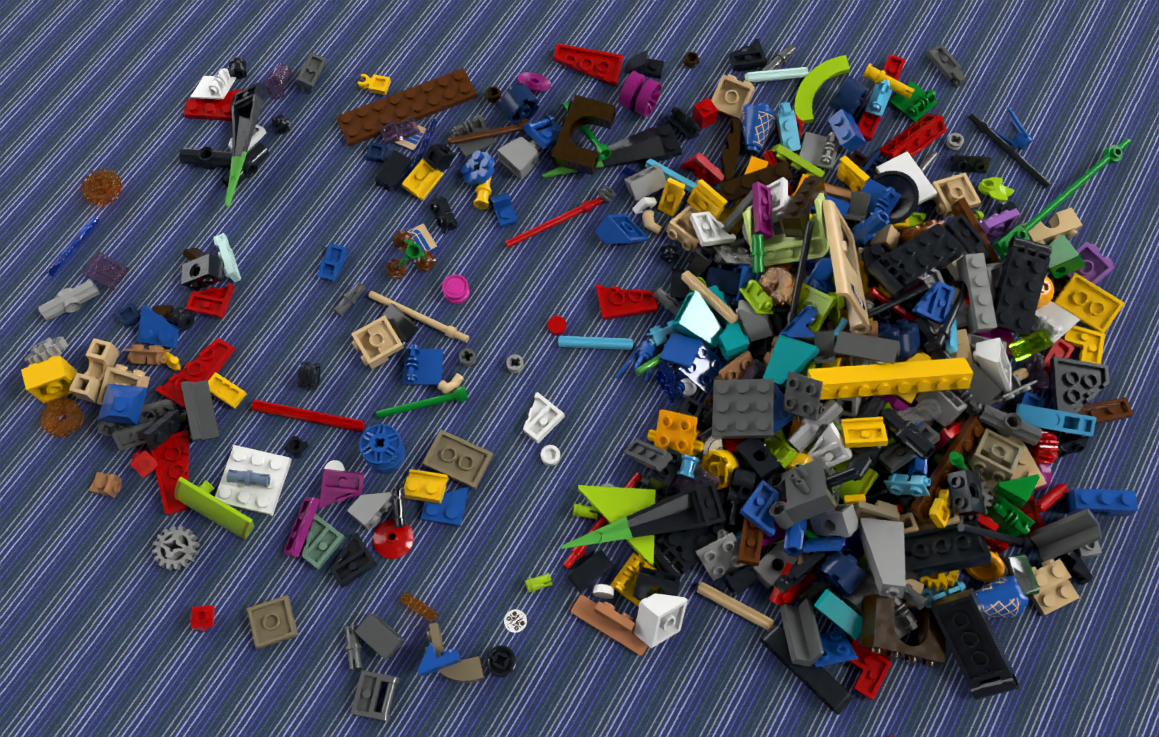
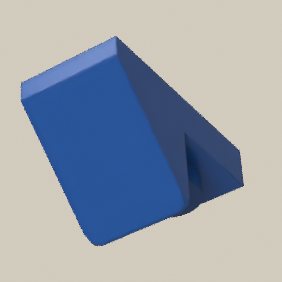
[489,192,518,228]
[780,306,818,337]
[417,642,462,677]

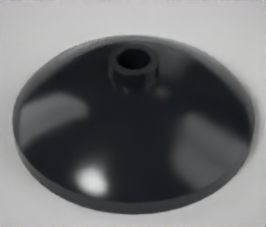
[872,171,919,224]

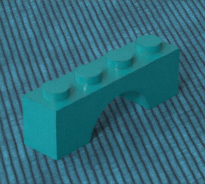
[704,285,750,361]

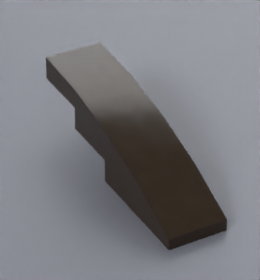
[720,118,740,182]

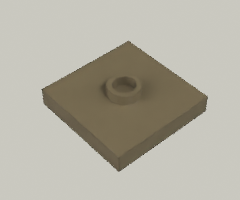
[246,595,299,650]

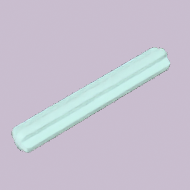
[745,67,809,83]

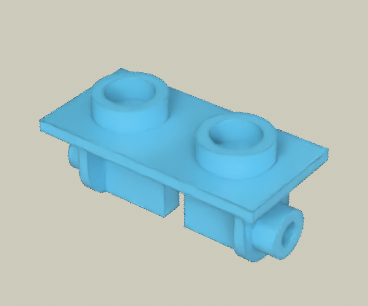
[865,80,893,117]
[646,320,684,346]
[884,474,931,497]
[921,580,966,608]

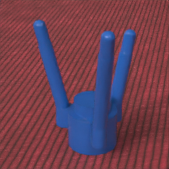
[992,107,1033,150]
[615,341,656,382]

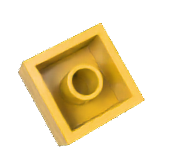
[21,356,77,404]

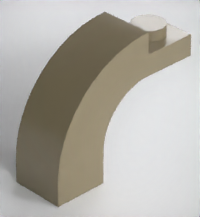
[425,622,485,683]

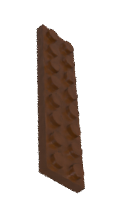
[336,68,478,147]

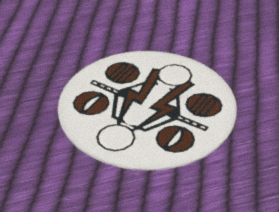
[504,609,527,633]

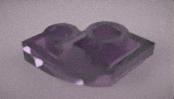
[379,116,420,144]

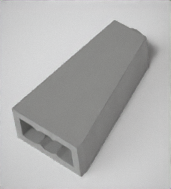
[858,518,906,598]

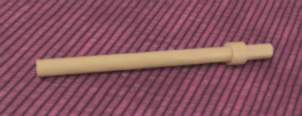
[368,291,469,343]

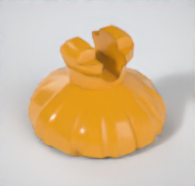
[965,546,1005,583]

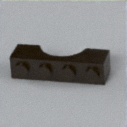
[715,161,793,205]
[782,176,827,237]

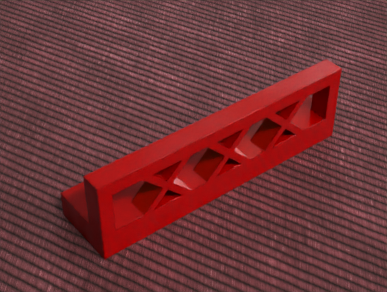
[879,114,947,160]

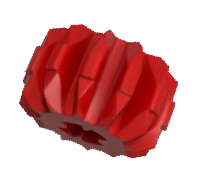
[1027,431,1059,465]

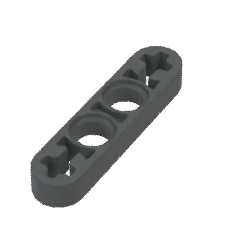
[98,399,176,437]

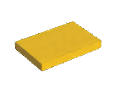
[1053,273,1125,333]

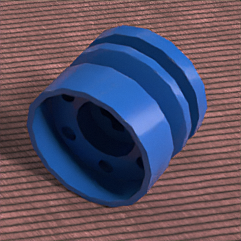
[359,424,406,474]

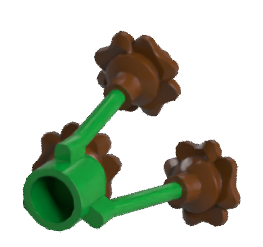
[386,229,436,280]

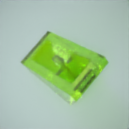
[1008,328,1053,362]

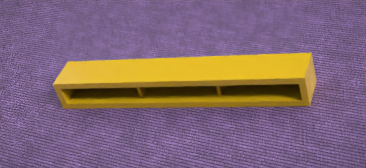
[807,358,974,400]

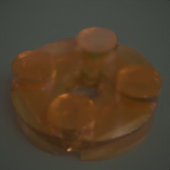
[758,267,795,306]
[41,398,84,437]

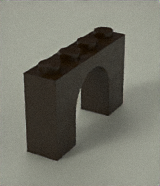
[550,95,616,175]
[861,594,946,667]

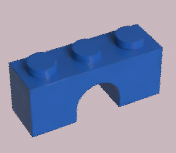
[1064,488,1138,517]

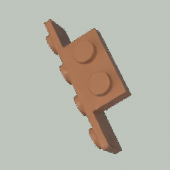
[571,595,648,656]

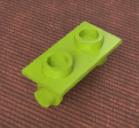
[740,280,773,315]

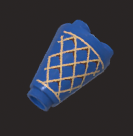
[742,103,777,155]
[975,576,1028,618]

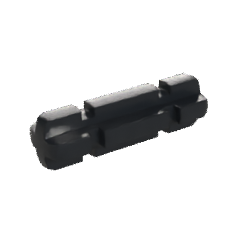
[392,487,407,527]

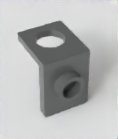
[843,191,871,221]
[813,330,836,364]

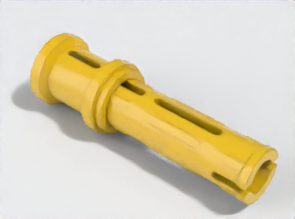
[862,63,915,99]
[473,163,494,209]

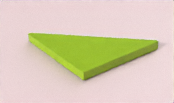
[578,485,656,566]

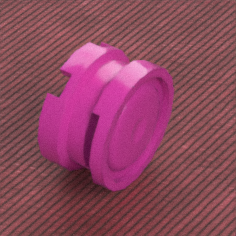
[442,274,470,304]

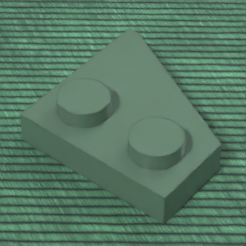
[302,514,346,570]

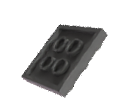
[712,379,774,439]

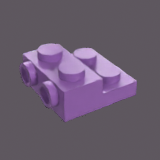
[978,208,1020,240]
[1065,242,1115,285]

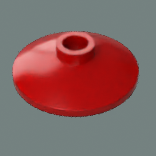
[373,519,414,559]

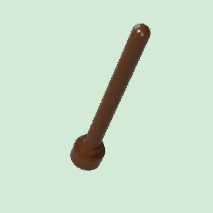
[447,119,529,145]

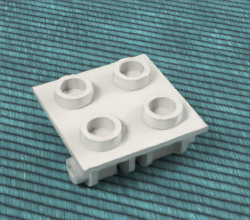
[191,68,236,100]
[1031,301,1080,344]

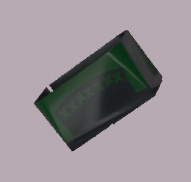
[1001,553,1039,598]

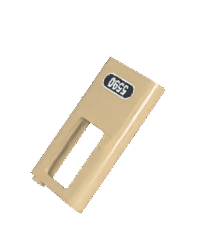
[822,200,870,335]

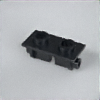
[665,106,701,139]
[950,154,991,173]
[430,194,457,234]
[1057,433,1089,458]

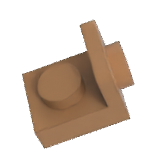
[89,472,122,498]

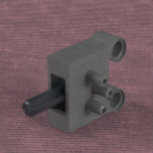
[767,458,859,529]

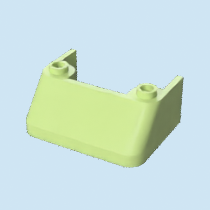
[742,193,829,266]

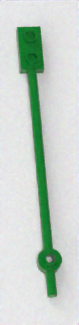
[993,138,1131,260]

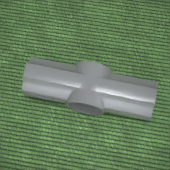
[38,279,100,321]
[787,399,843,453]

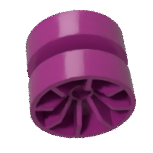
[618,71,662,117]

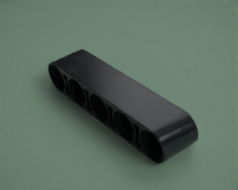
[760,624,853,715]

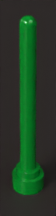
[562,102,611,160]
[375,385,468,418]

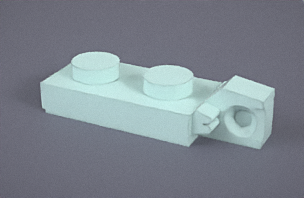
[214,233,241,282]

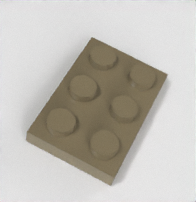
[422,429,494,490]

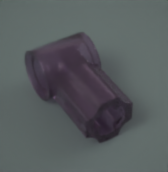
[265,63,292,100]

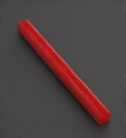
[251,400,365,432]

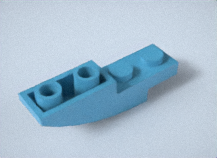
[1016,403,1097,437]

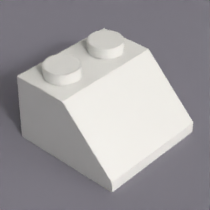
[973,338,1012,392]
[634,593,688,648]

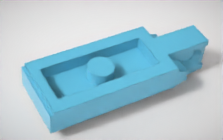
[776,102,801,151]

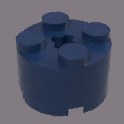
[829,77,870,115]
[497,84,539,125]
[878,318,921,358]
[816,550,868,597]

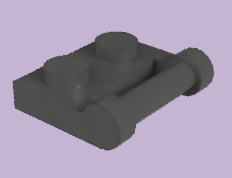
[350,670,400,722]

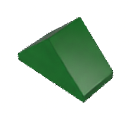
[993,474,1040,508]

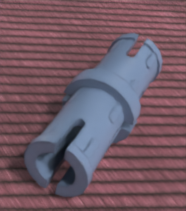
[227,469,271,487]

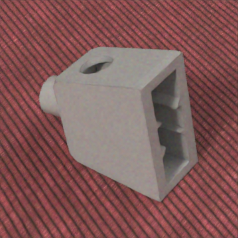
[498,137,541,180]

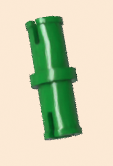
[750,234,766,274]

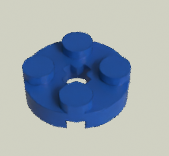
[461,150,495,186]

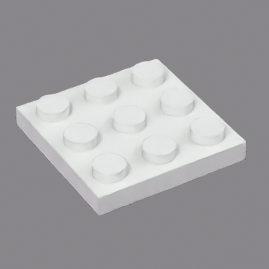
[215,445,292,516]

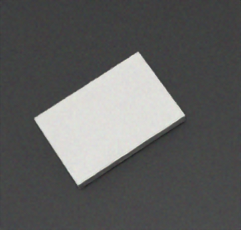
[876,151,937,205]

